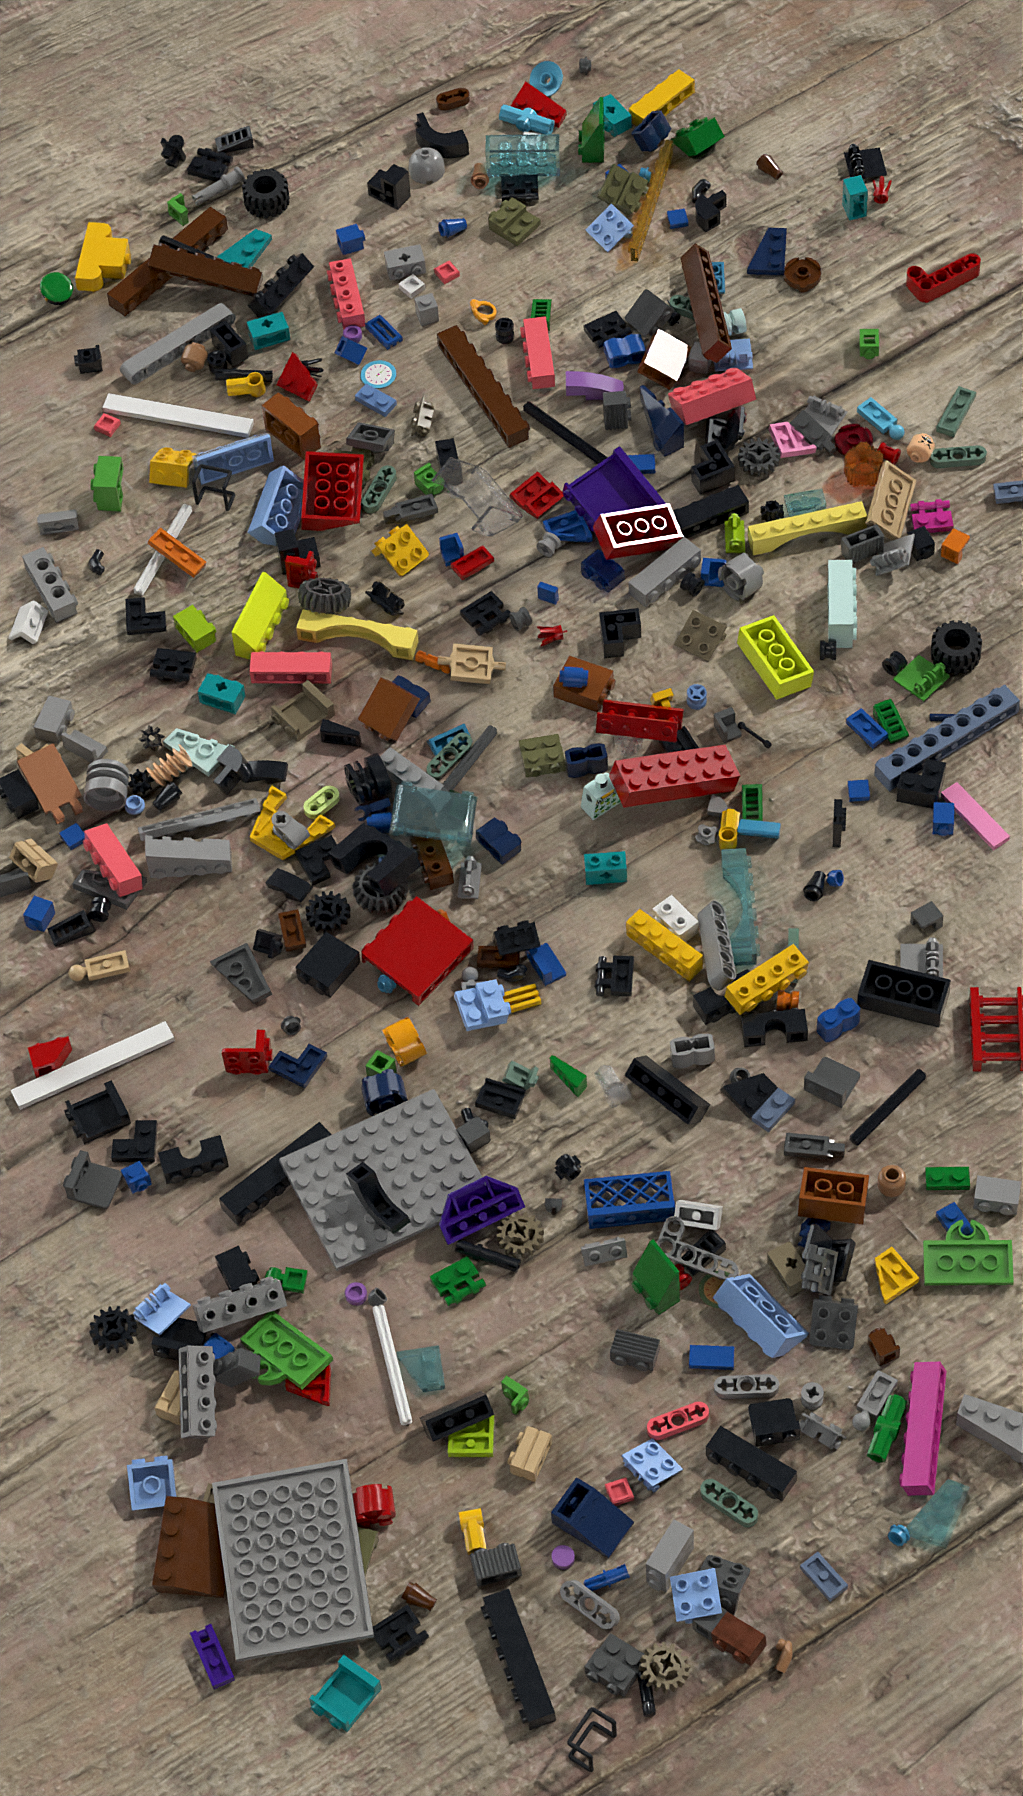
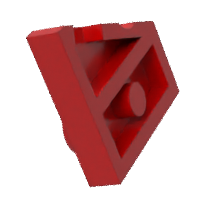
[285,1365,331,1406]

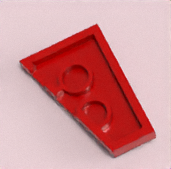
[511,81,567,128]

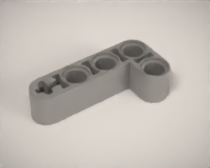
[657,1216,739,1281]

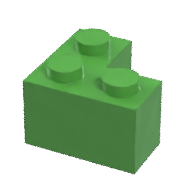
[90,456,124,511]

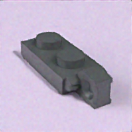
[790,409,837,455]
[383,494,438,524]
[784,1133,845,1160]

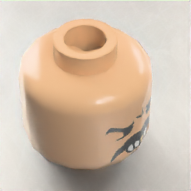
[906,433,935,463]

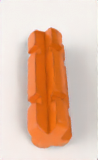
[415,650,451,674]

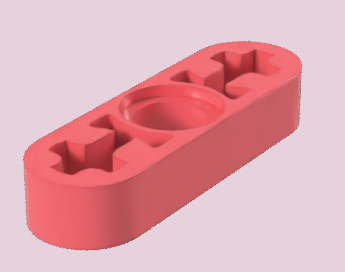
[647,1402,709,1441]

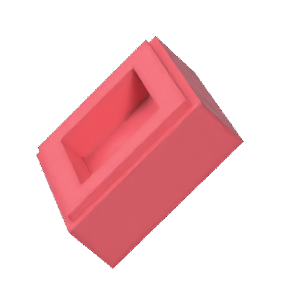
[434,260,460,284]
[94,413,121,437]
[605,1477,634,1506]

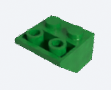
[671,117,725,156]

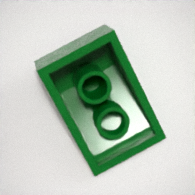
[578,97,605,163]
[631,1239,680,1315]

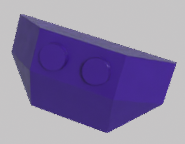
[439,1175,525,1245]

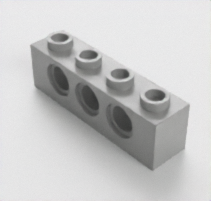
[22,547,78,623]

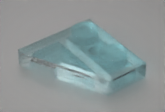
[397,1345,445,1392]

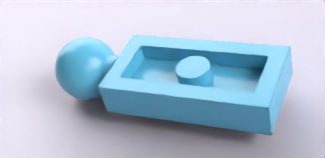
[857,397,905,440]

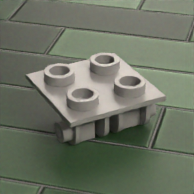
[805,395,847,436]
[870,534,915,576]
[900,938,943,978]

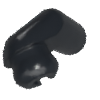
[692,179,711,203]

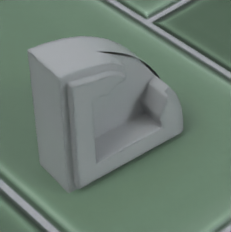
[707,794,728,817]

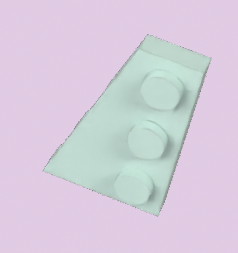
[163,728,235,777]

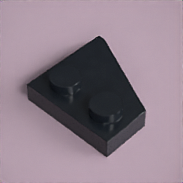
[720,1073,778,1119]

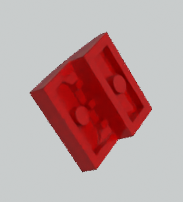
[509,471,564,519]

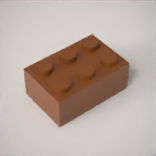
[262,392,321,460]
[798,1167,869,1225]

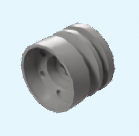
[83,759,129,811]

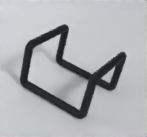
[192,464,236,511]
[567,1707,617,1772]

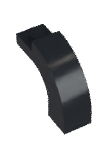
[415,112,469,158]
[346,1162,411,1234]

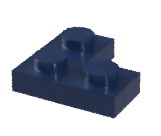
[268,1044,328,1089]

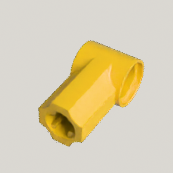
[226,372,266,397]
[719,809,740,853]
[458,1508,487,1555]

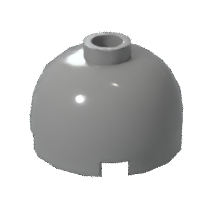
[408,147,445,184]

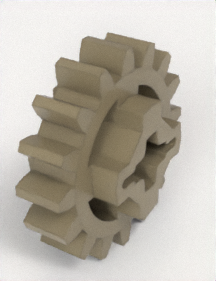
[497,1211,544,1258]
[639,1642,690,1694]

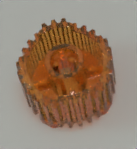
[844,442,883,487]

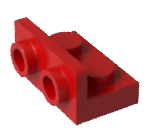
[285,551,318,589]

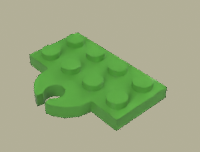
[923,1219,1014,1286]
[240,1311,333,1390]

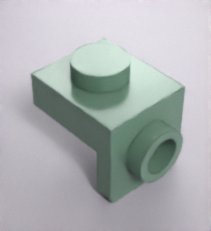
[502,1060,539,1090]

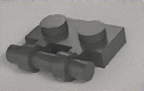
[801,1244,838,1296]

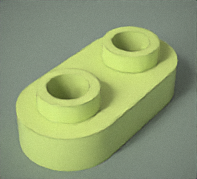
[304,786,340,819]

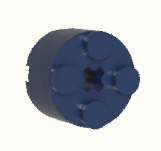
[361,1069,408,1116]

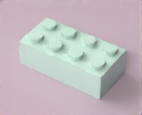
[827,560,857,648]

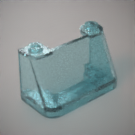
[389,781,478,847]

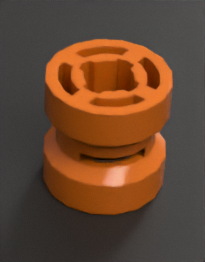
[776,990,799,1011]

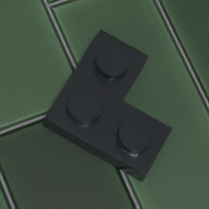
[125,597,167,635]
[294,835,337,886]
[111,1120,158,1162]

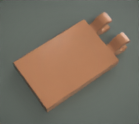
[17,743,83,825]

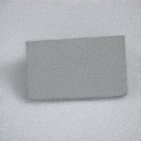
[37,509,79,535]
[61,730,108,763]

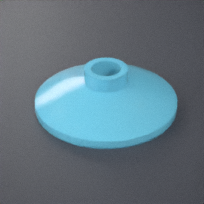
[529,61,563,97]

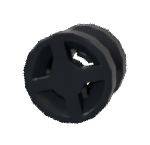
[207,350,227,374]
[680,572,705,597]
[820,640,836,661]
[882,651,908,676]
[88,897,112,922]

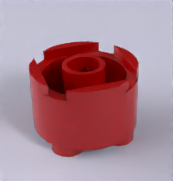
[352,1484,396,1529]

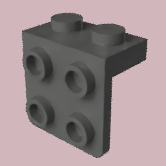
[625,289,674,340]
[804,1057,860,1108]
[63,1150,122,1209]
[809,1295,859,1350]
[699,1555,750,1615]

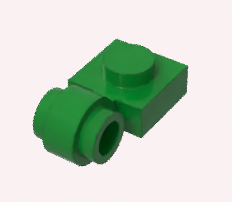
[265,1267,308,1294]

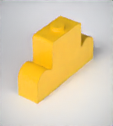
[75,222,131,291]

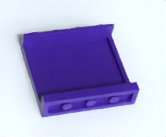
[563,446,666,531]

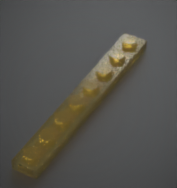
[628,140,673,262]

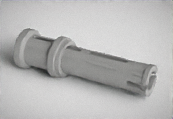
[192,167,245,206]

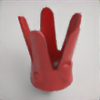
[872,176,892,204]
[537,625,568,647]

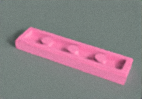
[941,782,1010,851]

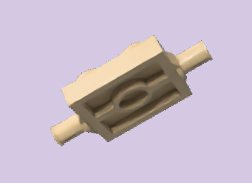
[437,644,506,684]

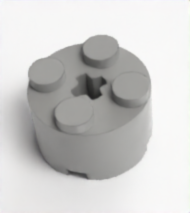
[718,553,764,600]

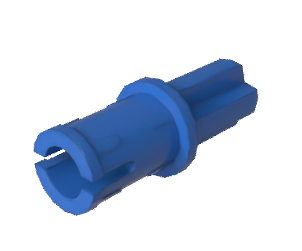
[584,1564,630,1591]

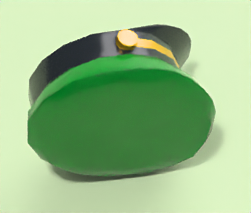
[40,272,73,305]

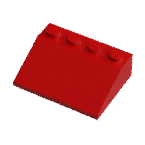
[301,451,364,531]

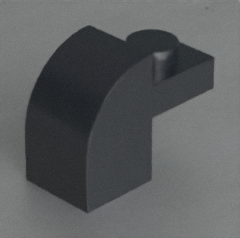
[695,190,727,233]
[214,744,251,795]

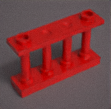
[595,699,684,742]
[969,987,1023,1072]

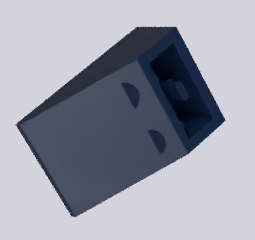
[551,1477,634,1558]

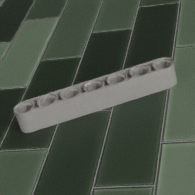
[120,303,236,385]

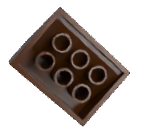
[152,1496,226,1598]

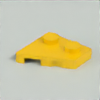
[874,1246,919,1305]

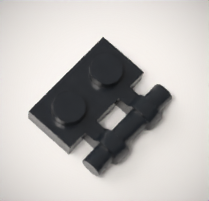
[187,148,233,182]
[501,174,539,202]
[583,311,632,349]
[460,591,511,636]
[150,648,197,682]
[594,955,634,997]
[373,1604,429,1663]

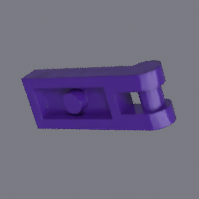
[190,1624,235,1689]

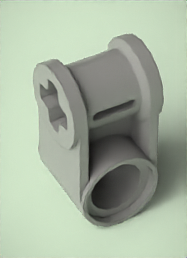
[272,811,310,850]

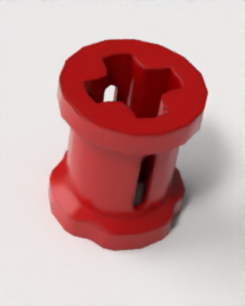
[876,442,901,465]

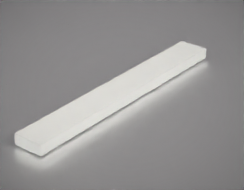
[103,393,254,438]
[11,1021,175,1110]

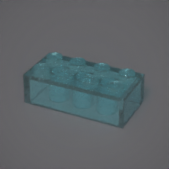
[485,134,561,177]

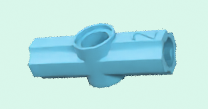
[499,105,555,135]

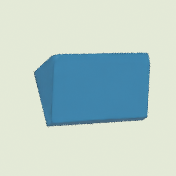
[426,723,473,756]
[737,819,781,839]

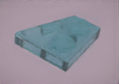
[784,488,826,517]

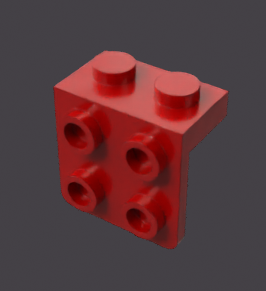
[222,1030,273,1075]

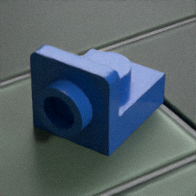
[121,1161,152,1194]

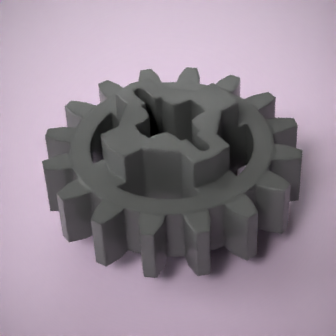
[738,437,780,476]

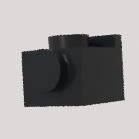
[74,345,103,374]

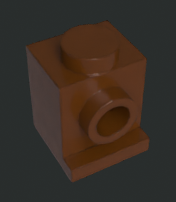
[867,1328,900,1366]

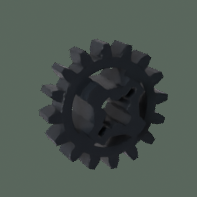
[305,891,351,934]
[89,1306,138,1353]

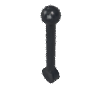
[738,722,772,749]

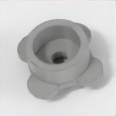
[695,824,718,845]

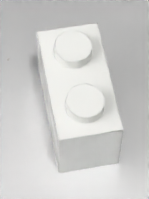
[673,1200,723,1230]

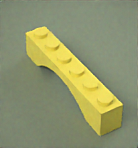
[748,501,867,556]
[296,609,419,660]

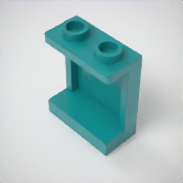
[309,1655,382,1732]

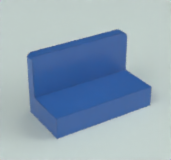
[525,943,566,986]

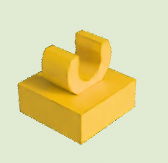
[650,688,674,707]

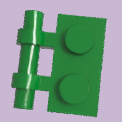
[430,1256,486,1306]

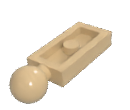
[68,950,130,981]

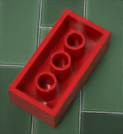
[593,503,683,560]

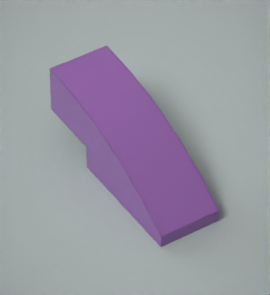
[566,371,624,400]

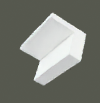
[8,600,48,644]

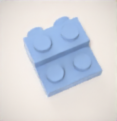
[454,979,511,1031]
[127,1456,177,1511]

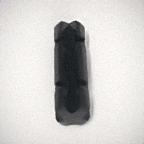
[637,1671,656,1717]

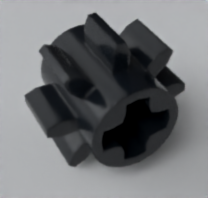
[760,500,784,522]
[138,725,165,751]
[128,769,154,795]
[555,1154,581,1181]

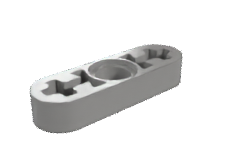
[714,1374,779,1399]
[560,1580,620,1629]

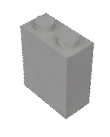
[646,1519,694,1592]

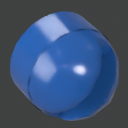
[826,870,844,887]

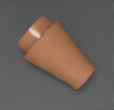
[471,163,489,189]

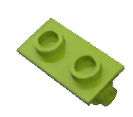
[725,513,745,553]

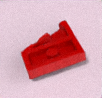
[276,352,318,402]

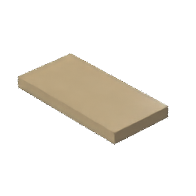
[866,460,916,541]

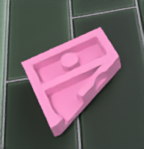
[768,422,817,458]

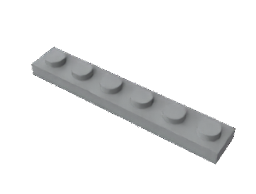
[138,798,260,841]

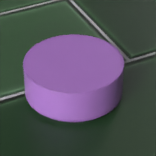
[343,325,362,343]
[345,1282,367,1306]
[552,1545,575,1570]

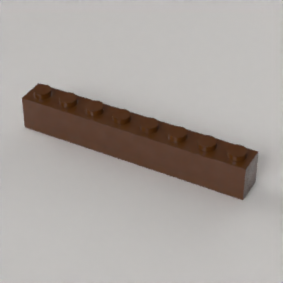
[107,207,228,316]
[680,243,732,363]
[437,325,530,448]

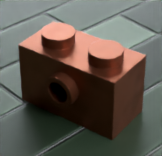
[711,1612,767,1666]

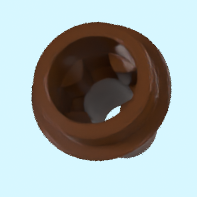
[756,154,783,180]
[401,1582,437,1611]

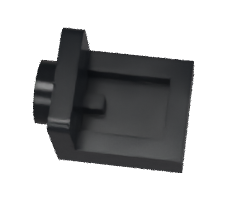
[253,929,283,959]

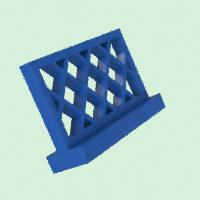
[584,1171,675,1229]

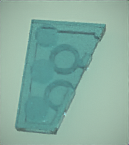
[906,1479,970,1550]

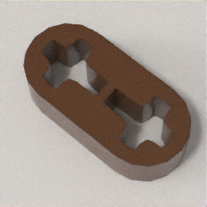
[436,88,470,111]

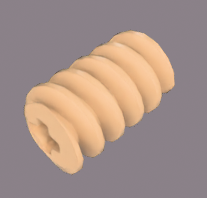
[146,744,192,786]

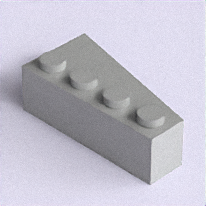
[145,835,232,879]
[956,1394,1023,1463]

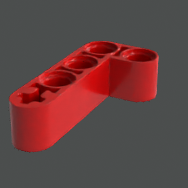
[906,253,981,303]

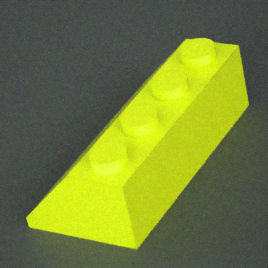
[231,572,289,660]

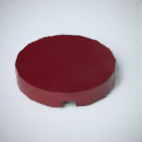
[834,424,873,458]

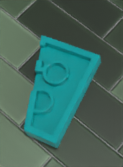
[217,229,272,269]

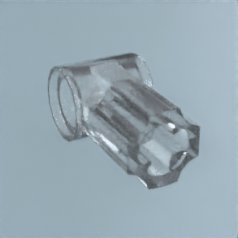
[594,1065,632,1108]

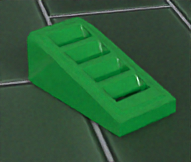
[531,299,552,331]
[873,699,909,744]
[742,784,763,821]
[549,1055,587,1097]

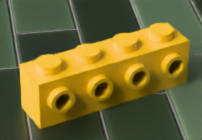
[626,909,703,982]
[725,944,809,1015]

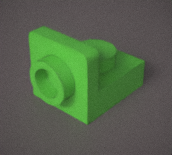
[167,193,189,226]
[501,1375,529,1415]

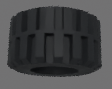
[242,169,290,218]
[931,620,982,675]

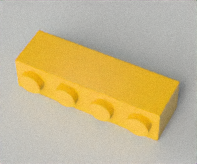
[629,69,695,127]

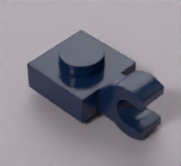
[354,798,391,821]
[798,1218,831,1248]

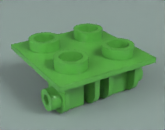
[893,655,950,702]

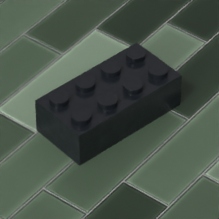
[857,960,951,1028]

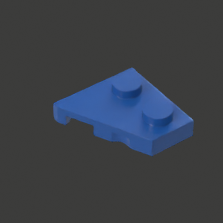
[543,510,593,542]

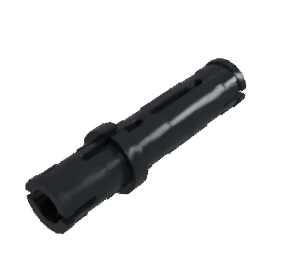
[215,368,273,383]
[455,1239,521,1273]

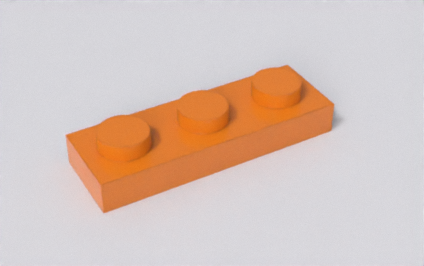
[148,527,206,578]

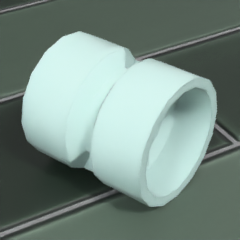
[723,308,747,336]

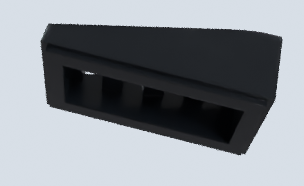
[215,126,254,153]
[320,719,362,747]
[48,910,96,947]
[681,1229,726,1276]

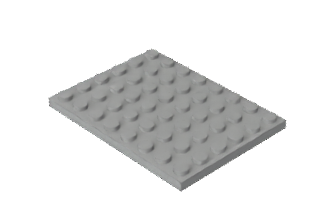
[279,1089,482,1271]
[212,1459,374,1662]

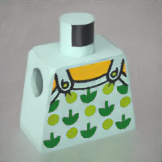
[581,773,621,820]

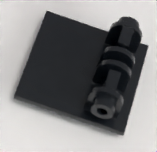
[844,144,887,179]

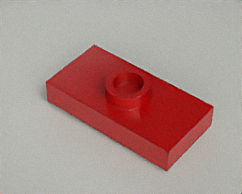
[451,545,494,580]

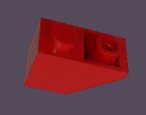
[28,1036,72,1078]

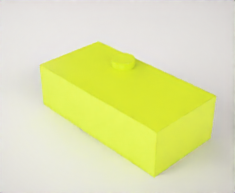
[737,615,814,700]

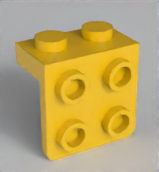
[149,447,196,488]
[371,524,429,576]

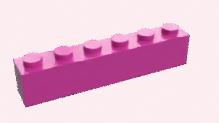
[899,1361,947,1496]

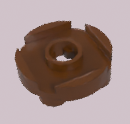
[784,257,822,293]

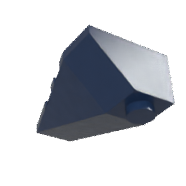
[640,385,684,457]

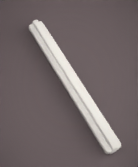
[134,504,192,596]
[373,1305,412,1425]

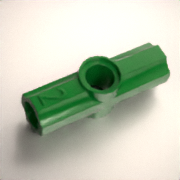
[867,1394,907,1463]

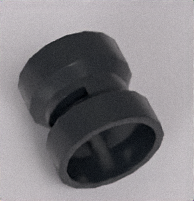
[495,318,514,344]

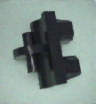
[160,135,186,168]

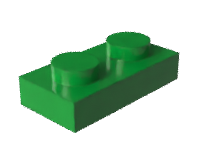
[925,1167,970,1190]

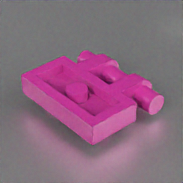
[910,499,954,533]

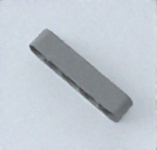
[697,900,736,991]

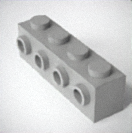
[192,1277,287,1333]
[179,1346,217,1439]

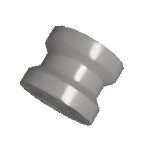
[536,532,561,557]
[801,1382,824,1410]

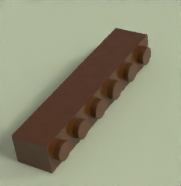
[148,243,263,297]

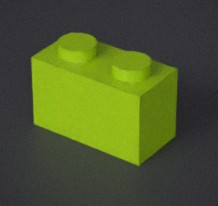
[173,604,217,653]

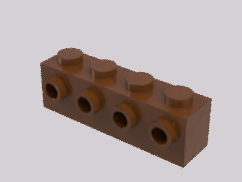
[404,807,454,890]

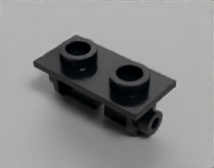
[365,581,405,616]

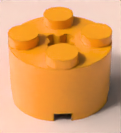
[382,1017,427,1067]

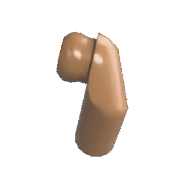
[775,1639,792,1673]

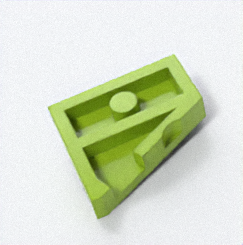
[448,1415,495,1457]

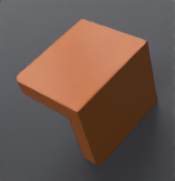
[941,528,970,564]

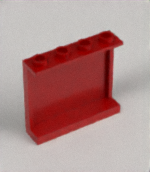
[361,896,474,1006]

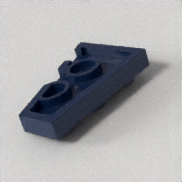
[747,227,787,275]

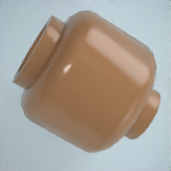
[181,342,208,372]
[877,1165,906,1197]

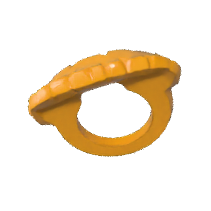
[470,299,497,325]

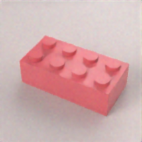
[668,368,756,425]

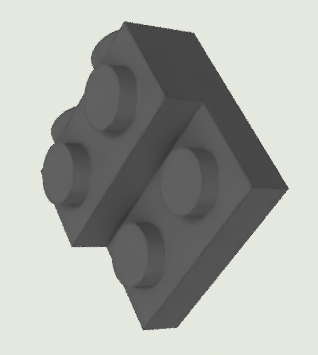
[346,422,395,453]
[584,1633,644,1697]

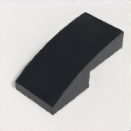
[246,760,288,784]
[265,868,313,902]

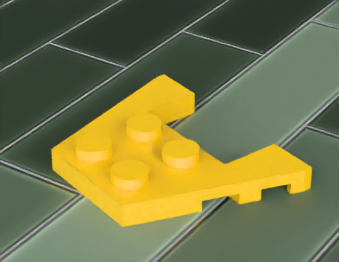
[250,786,335,861]

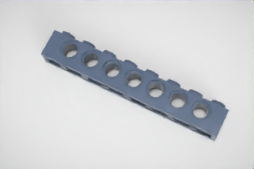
[874,685,1020,792]

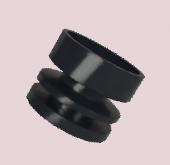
[344,753,392,805]

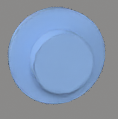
[125,795,145,815]

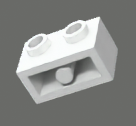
[652,895,699,942]

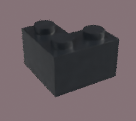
[367,164,411,210]
[691,439,735,495]
[274,529,321,575]
[599,608,641,659]
[896,759,946,809]

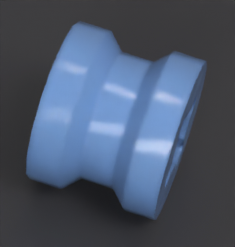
[687,684,707,710]

